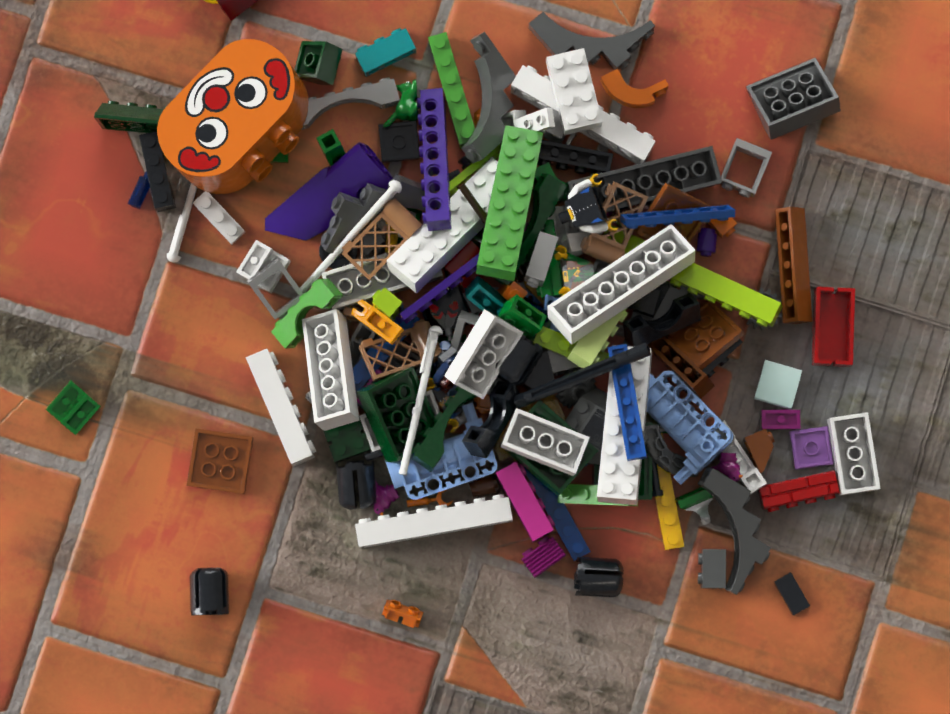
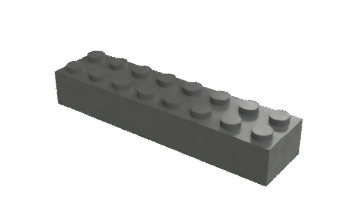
[565,146,722,213]

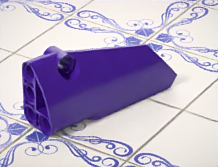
[265,142,393,241]

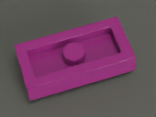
[761,409,801,430]

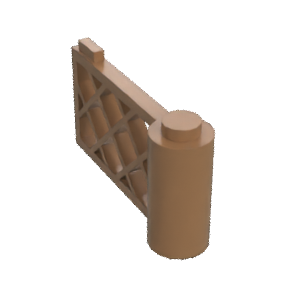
[580,181,648,264]
[341,198,423,281]
[358,319,442,382]

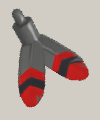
[429,301,459,341]

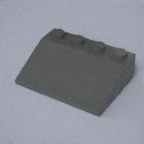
[746,58,841,140]

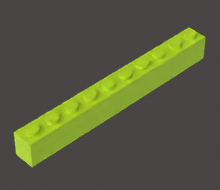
[603,225,783,327]

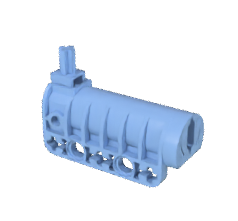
[647,370,734,485]
[385,402,497,500]

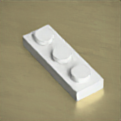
[193,191,245,245]

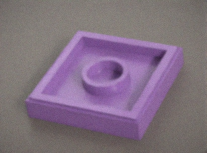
[789,426,834,470]

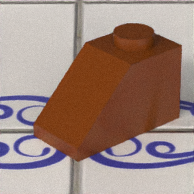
[743,429,775,473]

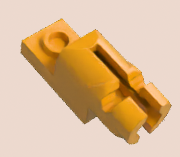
[351,299,404,345]

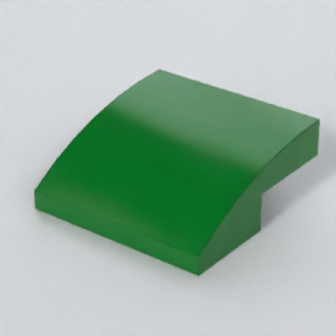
[46,380,101,435]

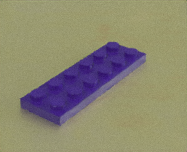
[395,254,479,325]

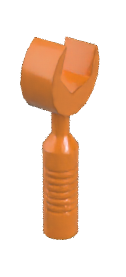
[406,490,453,507]

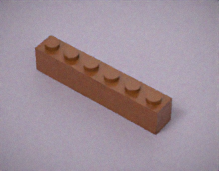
[775,207,813,324]

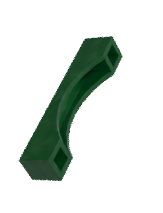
[492,173,567,285]
[412,386,478,472]

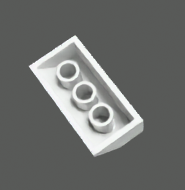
[444,309,523,399]

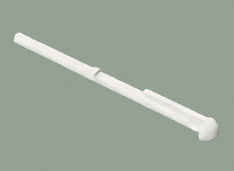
[300,180,402,293]
[167,183,197,263]
[399,325,443,475]

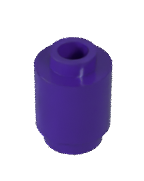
[697,228,717,257]

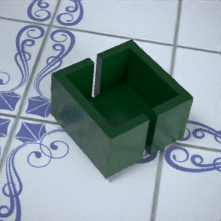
[323,417,372,463]

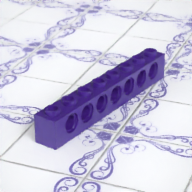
[417,88,452,231]

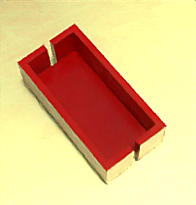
[812,287,855,367]

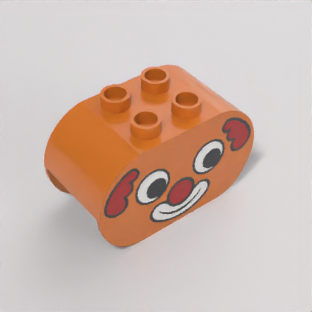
[157,39,309,194]

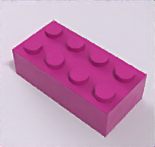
[495,462,555,542]

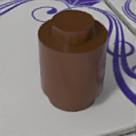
[469,475,498,498]

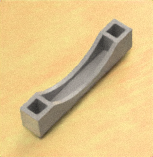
[301,78,400,130]

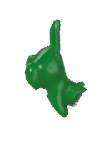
[383,80,418,127]

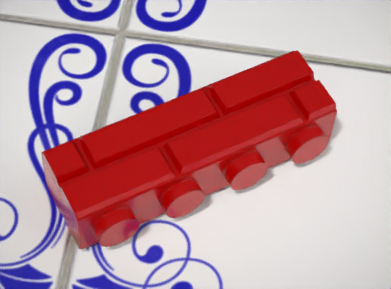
[758,470,840,512]

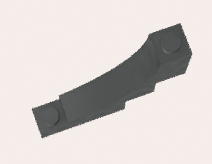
[462,32,516,164]

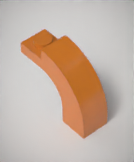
[600,69,669,108]

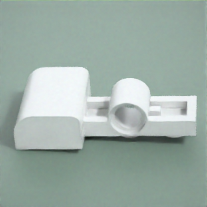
[500,108,555,145]

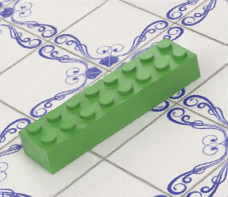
[476,125,543,281]

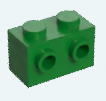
[498,294,547,339]

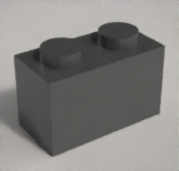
[697,549,726,589]

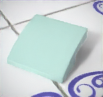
[754,360,802,410]

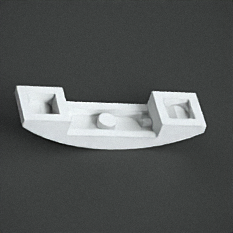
[713,420,767,494]

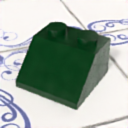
[294,41,343,85]

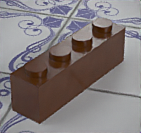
[648,336,715,399]

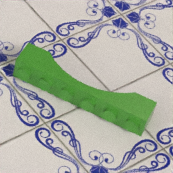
[428,32,475,149]

